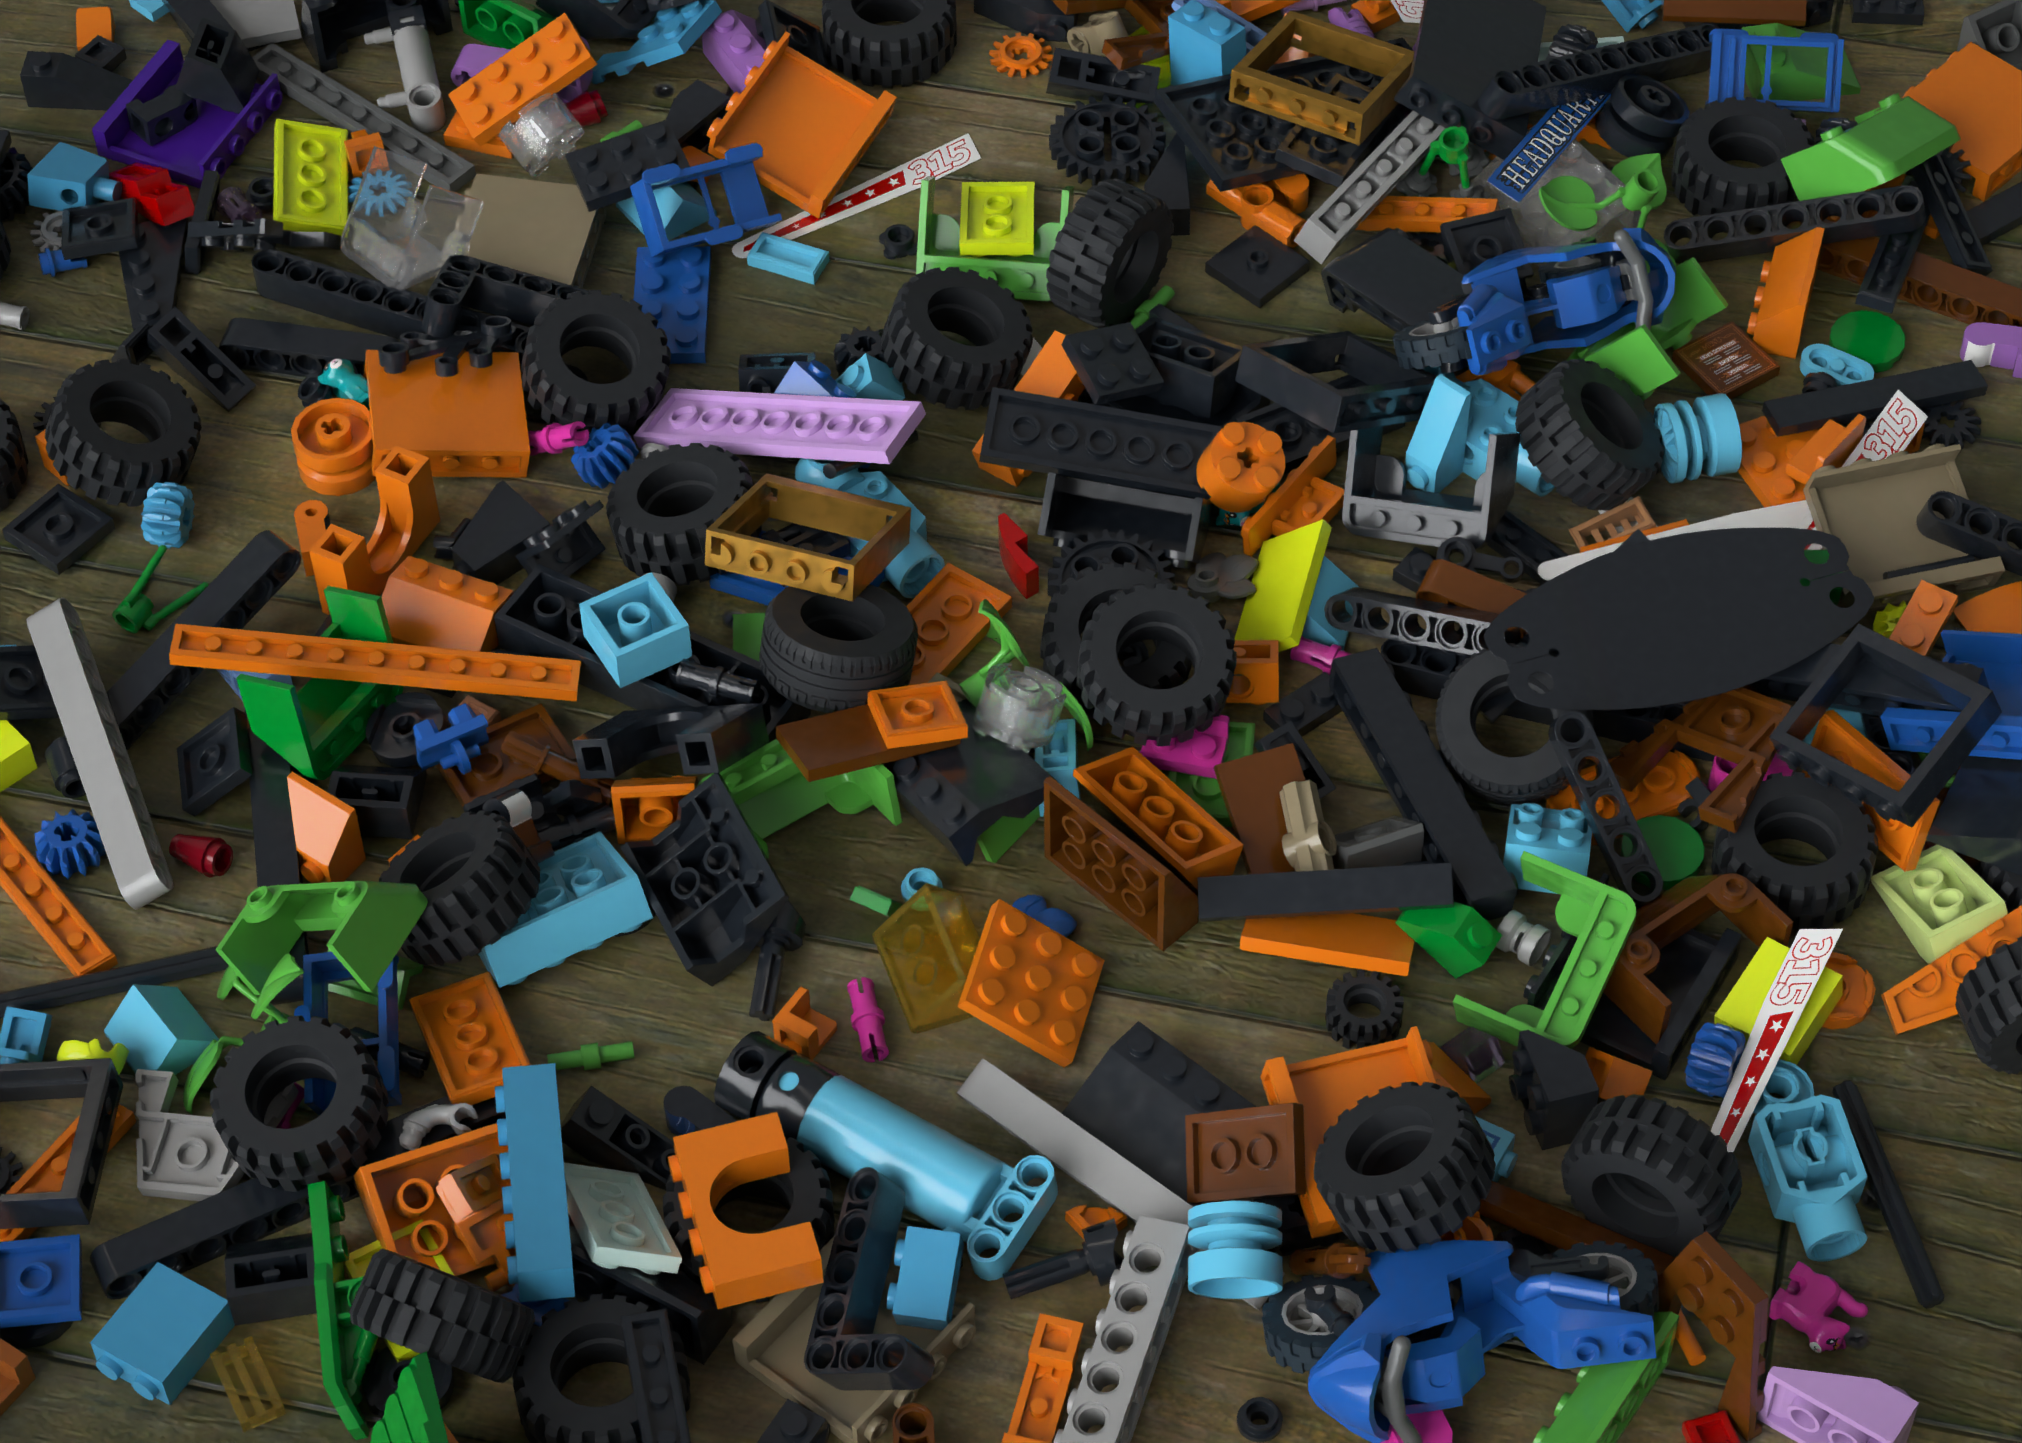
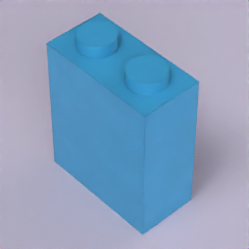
[1168,0,1246,86]
[90,1262,235,1405]

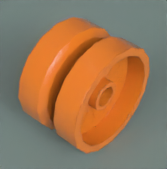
[291,398,376,496]

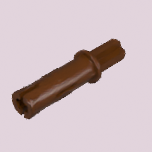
[501,731,615,805]
[1289,1243,1371,1279]

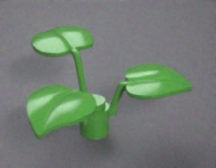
[1539,153,1676,273]
[959,599,1093,751]
[183,953,304,1115]

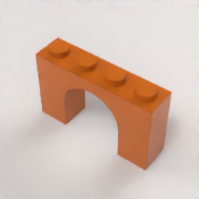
[309,445,440,615]
[668,1112,824,1309]

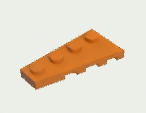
[1881,905,2022,1035]

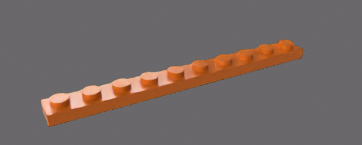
[169,624,581,702]

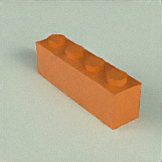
[972,330,1085,487]

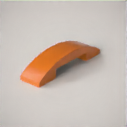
[1002,1313,1084,1443]

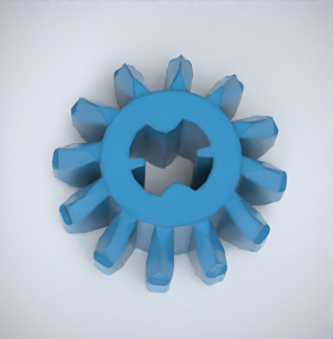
[141,482,195,549]

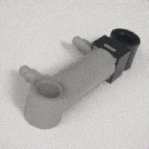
[363,0,446,133]

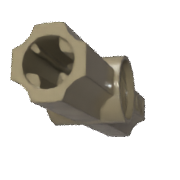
[1279,780,1337,872]

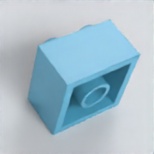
[579,572,692,688]

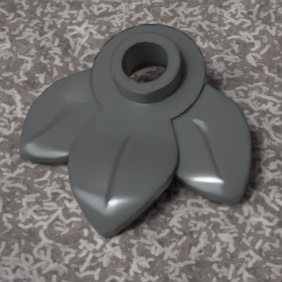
[1187,552,1259,603]

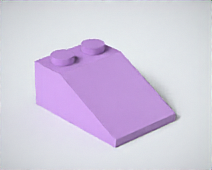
[1757,1366,1919,1443]

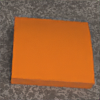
[1953,581,2022,634]

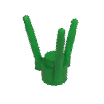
[112,545,209,634]

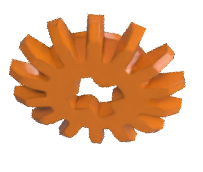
[989,32,1053,78]

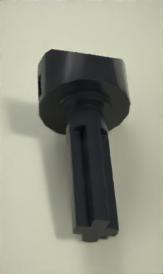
[749,900,806,1021]
[1002,1218,1124,1299]

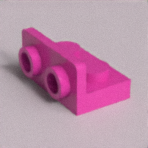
[1140,715,1230,779]

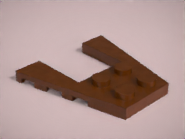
[1052,0,1175,71]
[1595,687,1792,833]
[1658,1231,1769,1442]

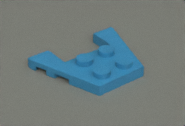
[591,0,722,84]

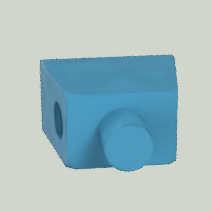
[27,142,122,211]

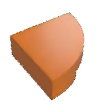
[1065,1205,1128,1240]

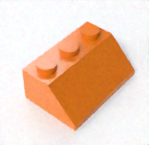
[1747,227,1825,359]
[381,556,514,652]

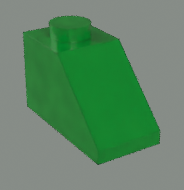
[1395,902,1503,979]

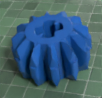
[571,423,639,489]
[34,808,106,880]
[1685,1022,1746,1098]

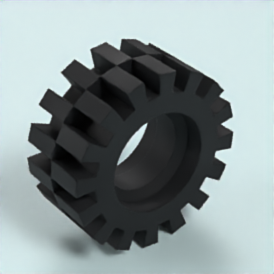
[1325,970,1404,1049]

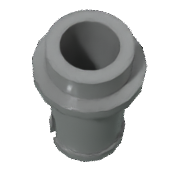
[0,302,30,331]

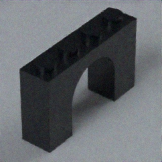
[573,703,769,779]

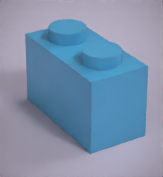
[887,1226,964,1331]

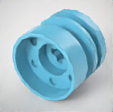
[1653,393,1742,483]
[1188,1200,1283,1299]

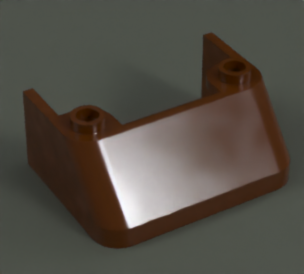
[1603,873,1793,1045]

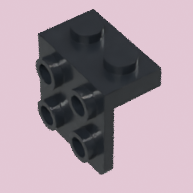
[516,500,606,577]

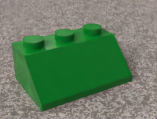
[458,0,558,50]

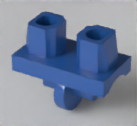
[413,703,489,775]

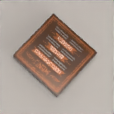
[1672,321,1780,400]

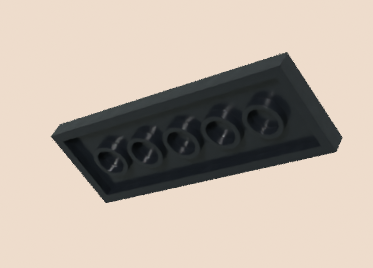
[979,387,1222,501]

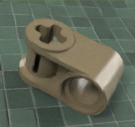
[1067,11,1129,57]

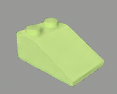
[1871,845,2008,964]

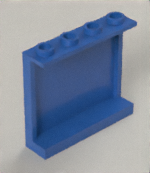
[1880,630,2022,760]

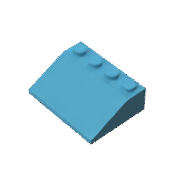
[478,831,653,988]

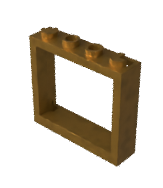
[1229,10,1414,145]
[705,473,911,602]

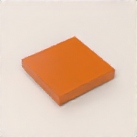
[867,680,968,749]

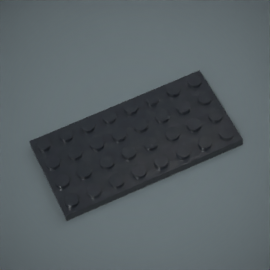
[1153,38,1413,192]

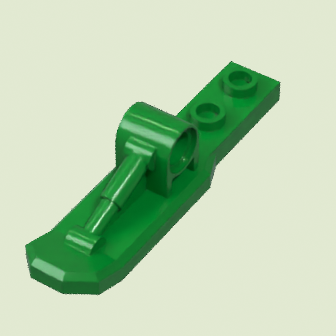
[308,1181,378,1440]

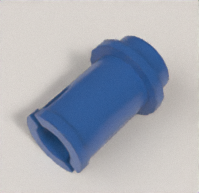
[38,248,88,277]

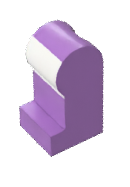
[1960,322,2022,378]

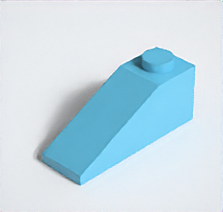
[1405,374,1471,493]
[1035,718,1081,817]

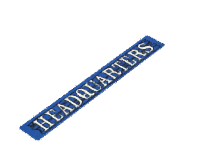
[1487,94,1611,202]

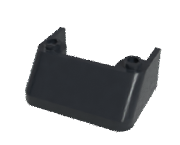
[536,0,659,40]
[1342,426,1521,550]
[1037,472,1214,569]

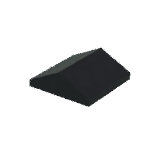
[1440,208,1534,279]

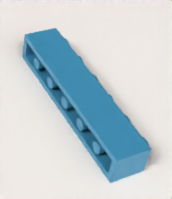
[495,1063,575,1302]

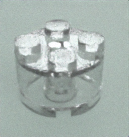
[499,93,585,178]
[973,663,1066,753]

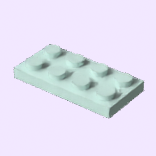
[564,1163,682,1275]

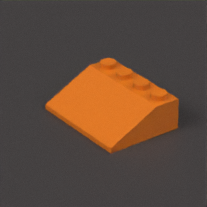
[353,1123,516,1277]

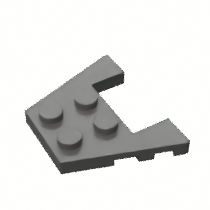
[135,1069,299,1201]

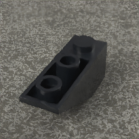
[561,1086,675,1191]

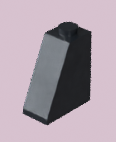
[452,480,550,585]

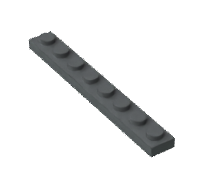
[252,43,476,195]

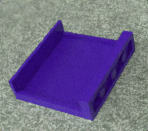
[92,40,283,188]

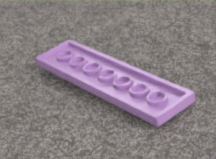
[633,388,926,464]

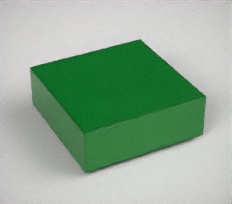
[850,886,904,920]

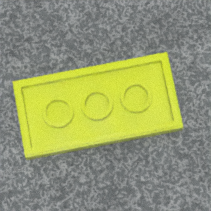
[273,119,348,239]
[1234,519,1332,652]

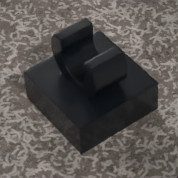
[1677,777,1712,833]

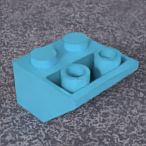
[1503,803,1592,894]

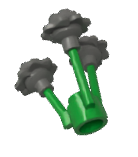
[1396,126,1490,199]

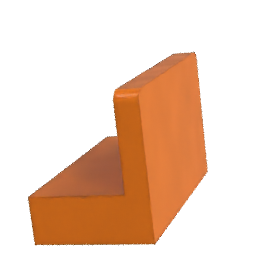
[1785,414,1866,485]

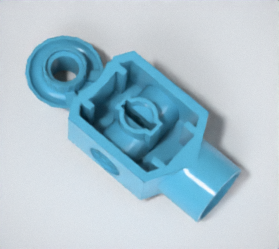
[1423,366,1555,497]
[795,458,945,598]
[1748,1059,1868,1262]

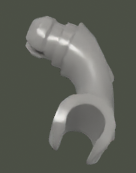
[399,1103,478,1150]

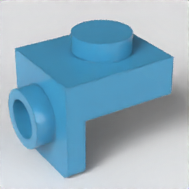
[1601,0,1662,33]
[0,1006,53,1064]

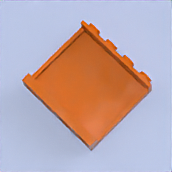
[707,31,897,219]
[1902,42,2022,202]
[363,350,530,478]
[1260,1026,1443,1239]

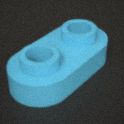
[1799,344,1874,386]

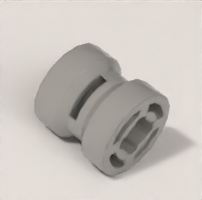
[1495,910,1552,967]

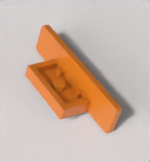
[1241,435,1345,557]

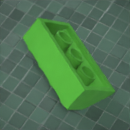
[1533,1312,1679,1443]

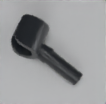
[433,518,471,559]

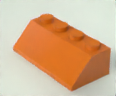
[1073,746,1244,891]

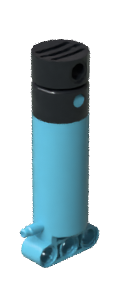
[714,1031,1058,1281]

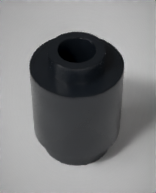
[44,736,86,798]

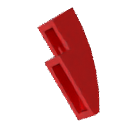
[109,162,195,226]

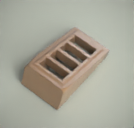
[1569,496,1656,551]

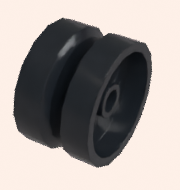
[1595,74,1690,161]

